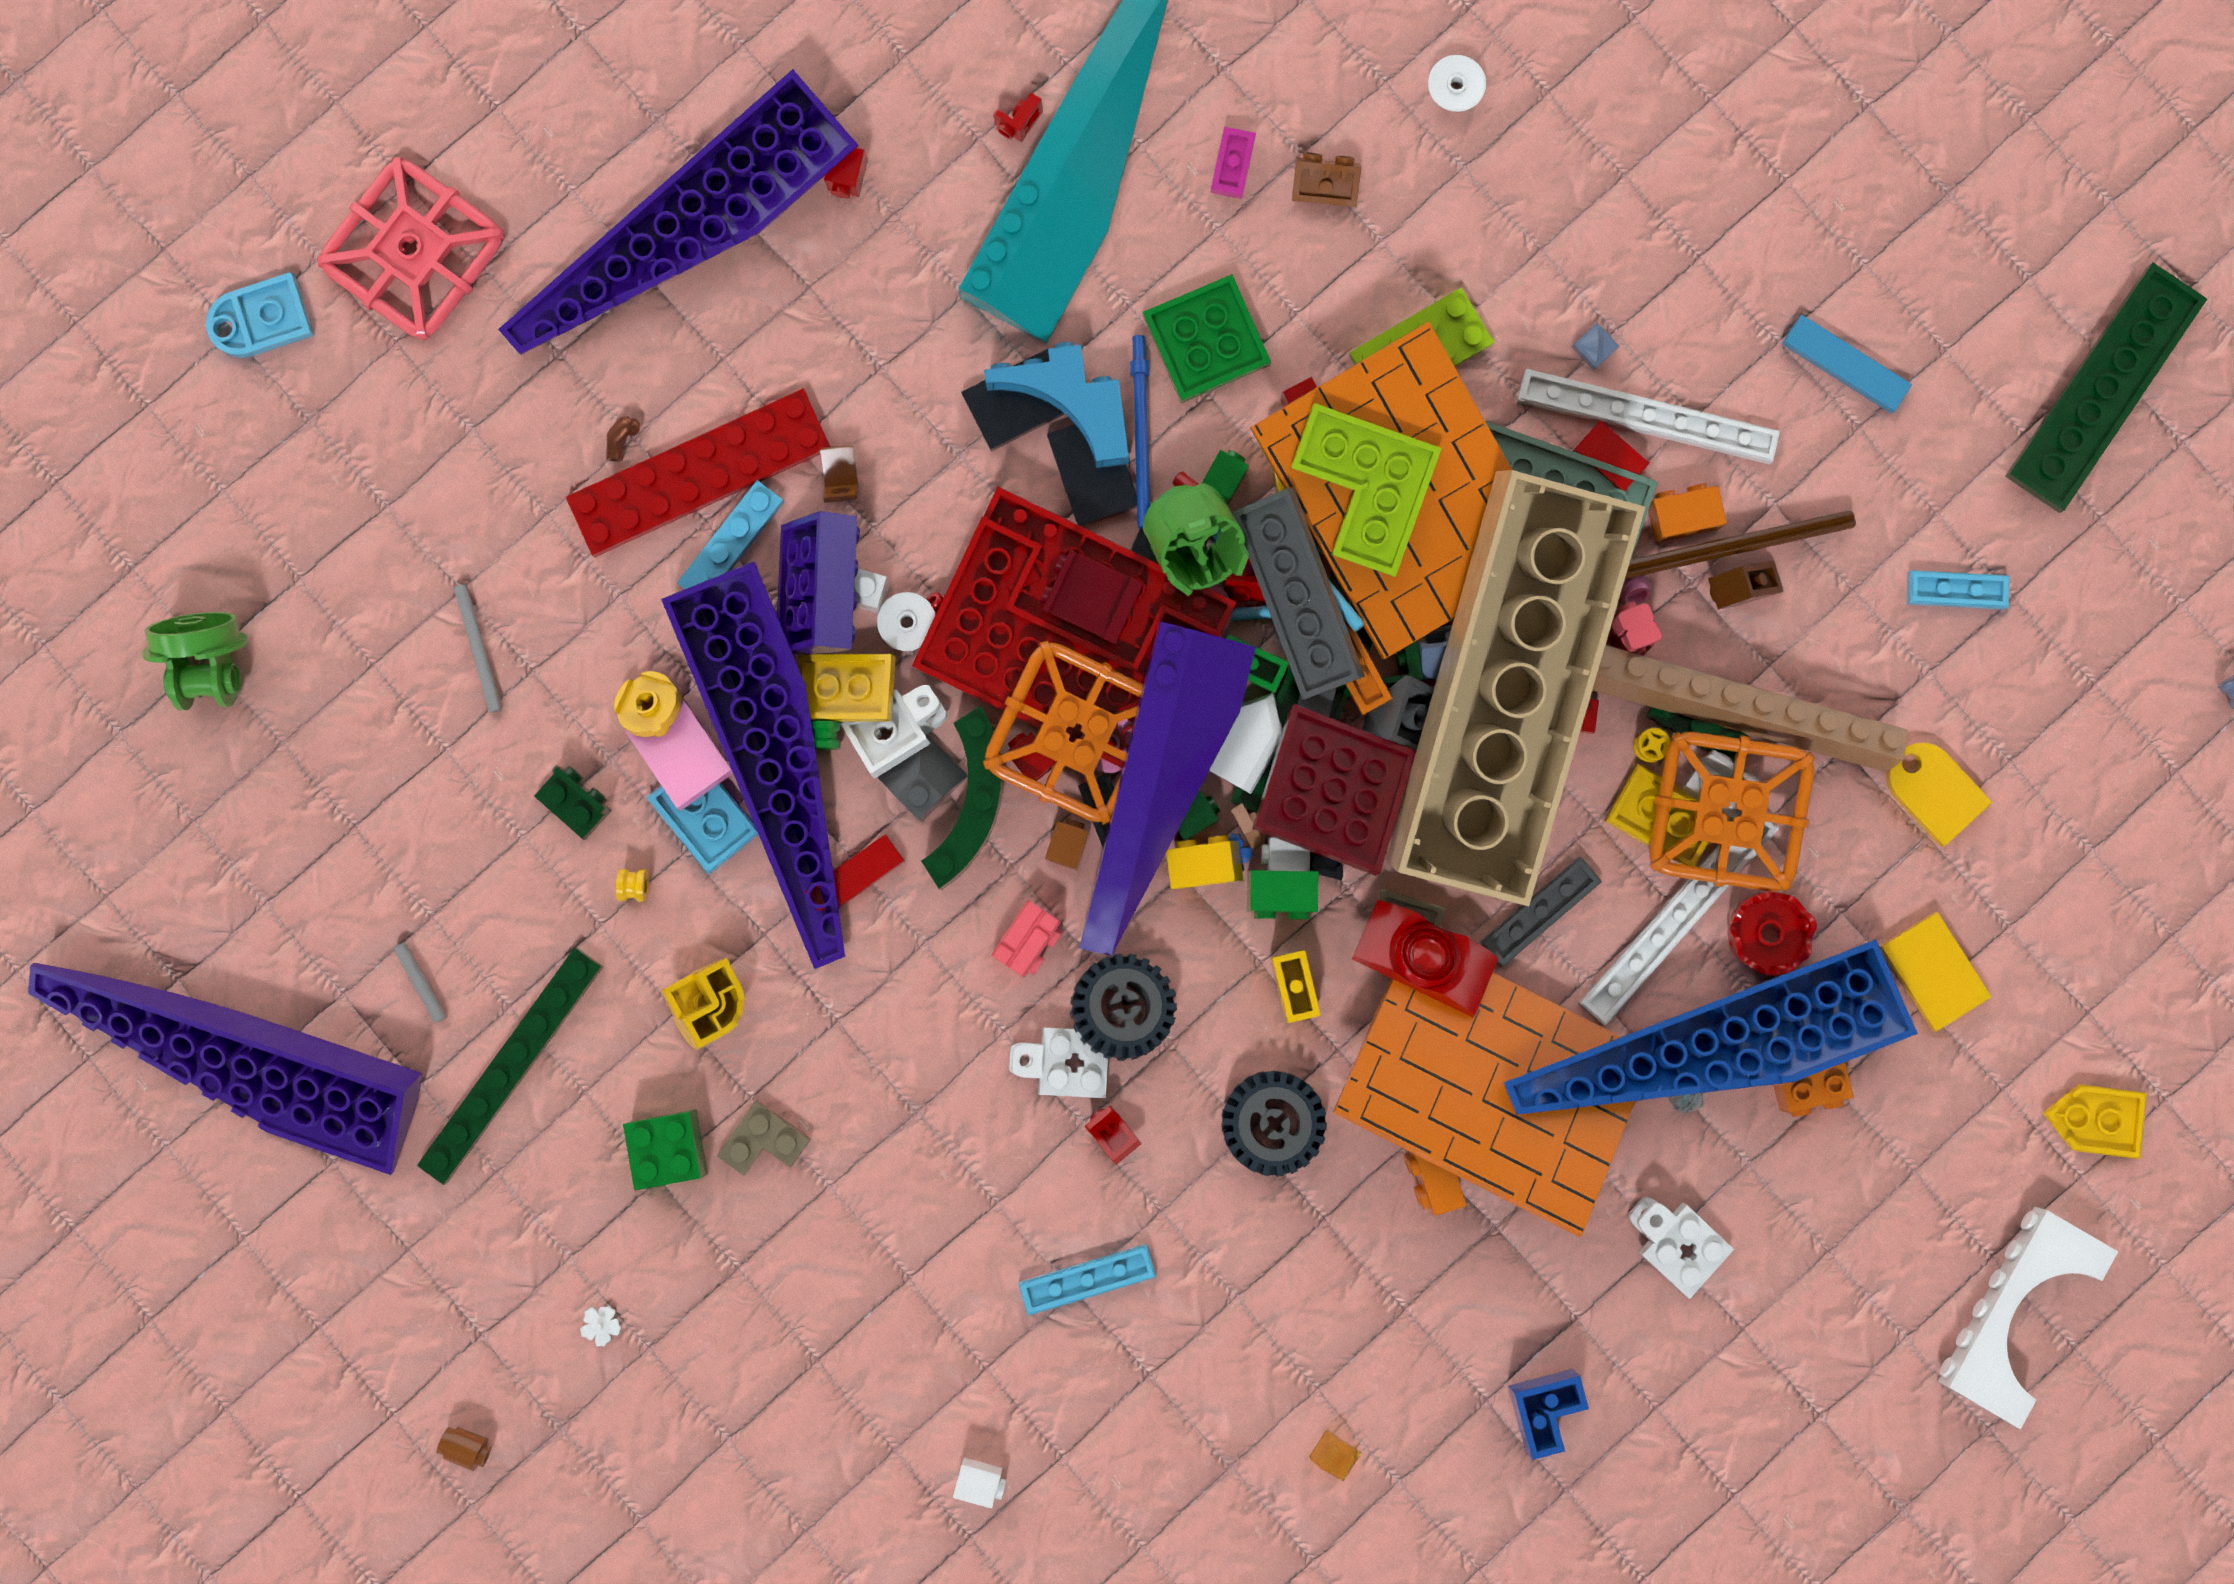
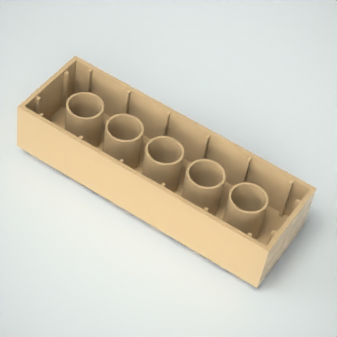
[1386,470,1646,907]

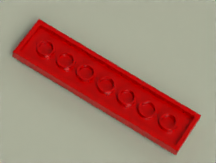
[566,388,831,558]

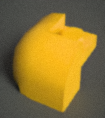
[660,958,746,1049]

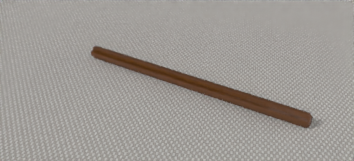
[1625,511,1856,579]

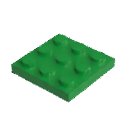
[1142,274,1271,403]

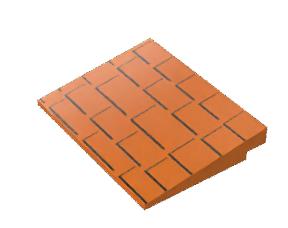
[1250,321,1512,659]
[1333,973,1636,1237]

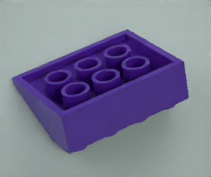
[777,511,860,655]

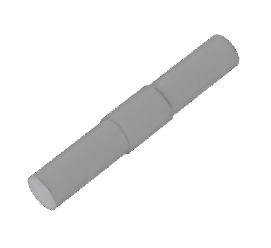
[393,942,447,1024]

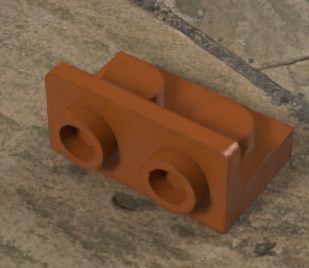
[1292,152,1361,207]

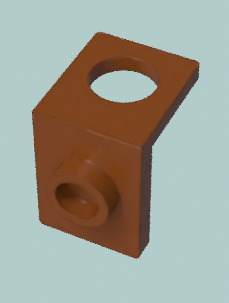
[820,445,859,502]

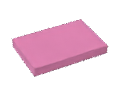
[626,697,733,811]

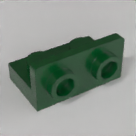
[534,765,612,840]

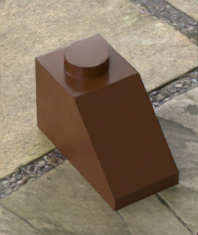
[1708,561,1784,610]

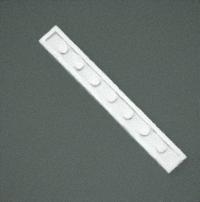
[1517,369,1780,464]
[1578,822,1779,1026]

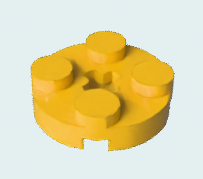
[614,671,682,737]

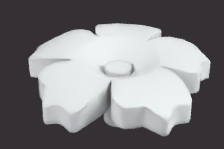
[580,1306,622,1347]

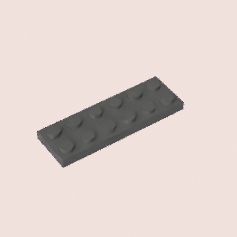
[1232,487,1365,700]

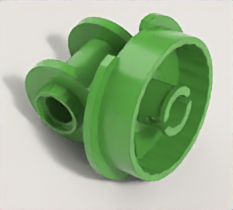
[142,612,248,711]

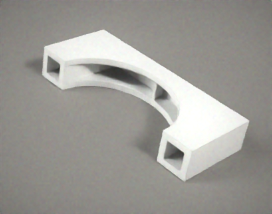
[1938,1207,2118,1429]

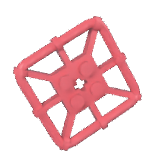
[317,157,505,340]

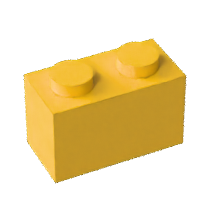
[1166,835,1244,889]
[1270,950,1321,1023]

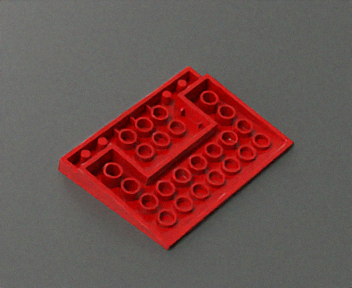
[912,486,1237,769]

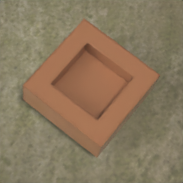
[1231,804,1265,850]

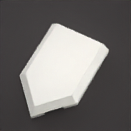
[1209,693,1283,794]

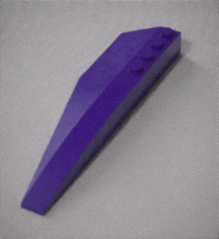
[498,69,858,355]
[661,561,846,969]
[28,963,423,1175]

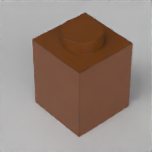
[1045,818,1089,870]

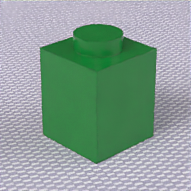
[1201,449,1249,506]

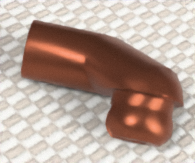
[606,416,640,462]

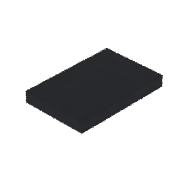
[961,349,1065,452]
[1047,424,1137,526]

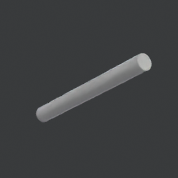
[454,584,502,713]

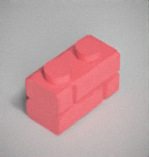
[1607,601,1662,656]
[991,900,1063,977]

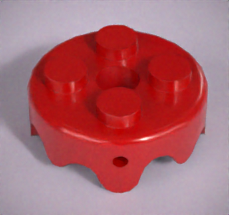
[1727,892,1817,975]

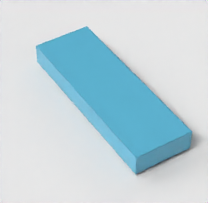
[1906,570,2010,610]

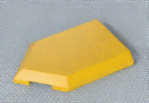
[2042,1084,2147,1159]

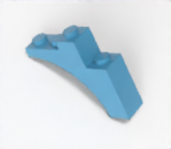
[984,342,1129,468]

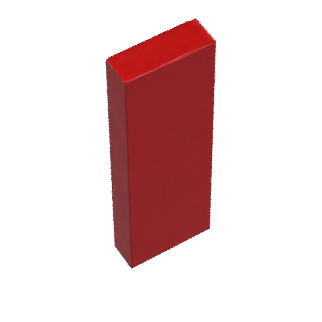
[804,834,905,911]

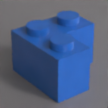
[1508,1369,1589,1460]

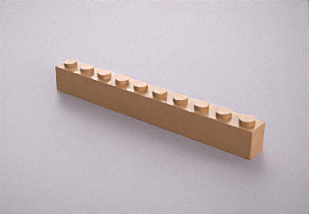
[1592,645,1908,772]

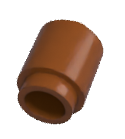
[437,1427,491,1471]

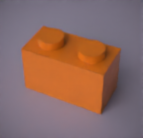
[1648,483,1727,543]

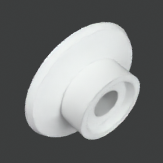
[1428,55,1486,112]
[877,592,935,651]

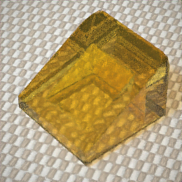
[1310,1430,1361,1481]

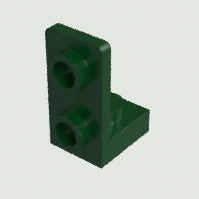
[1382,640,1423,687]

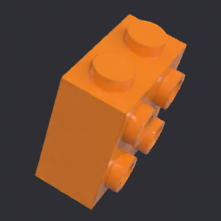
[1773,1062,1854,1117]
[1403,1151,1467,1216]

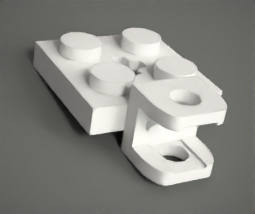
[841,685,948,779]
[1009,1027,1108,1098]
[1628,1197,1734,1299]

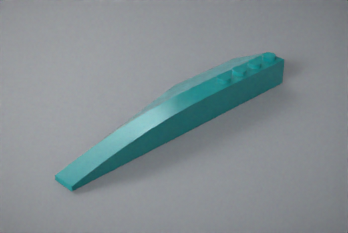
[959,0,1168,344]

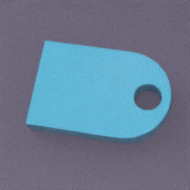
[206,272,314,358]

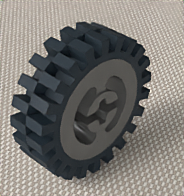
[1070,954,1177,1061]
[1221,1071,1327,1177]

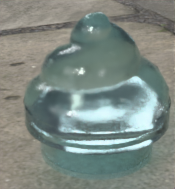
[1668,1093,1704,1113]

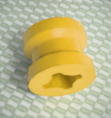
[1633,728,1671,763]
[616,869,649,902]

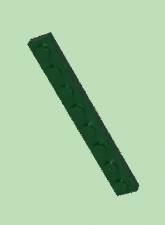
[417,947,604,1185]

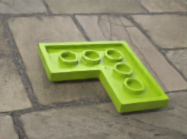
[1349,287,1495,367]
[1290,403,1442,577]

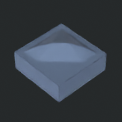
[1572,323,1620,370]

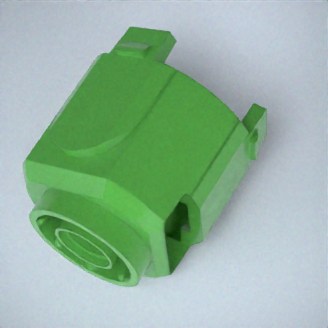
[1143,483,1249,596]

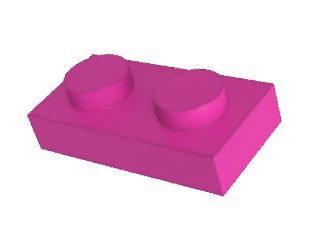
[1210,126,1256,199]

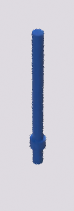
[1130,335,1150,529]

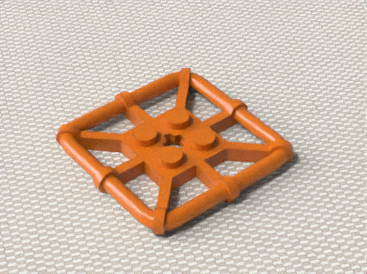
[983,640,1143,825]
[1649,732,1815,892]

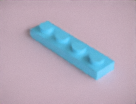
[677,480,785,589]

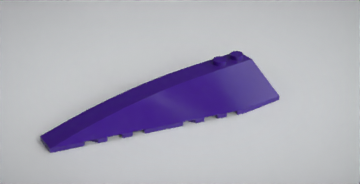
[1079,622,1256,956]

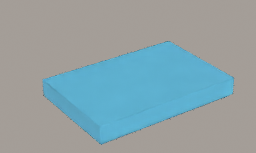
[647,783,758,874]

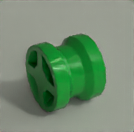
[811,721,841,750]

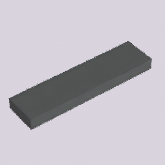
[1479,856,1602,968]

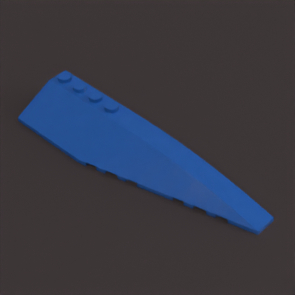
[1503,940,1918,1115]

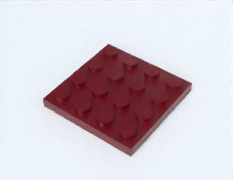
[1252,704,1416,876]

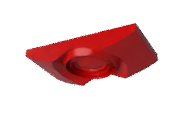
[1352,900,1498,1018]

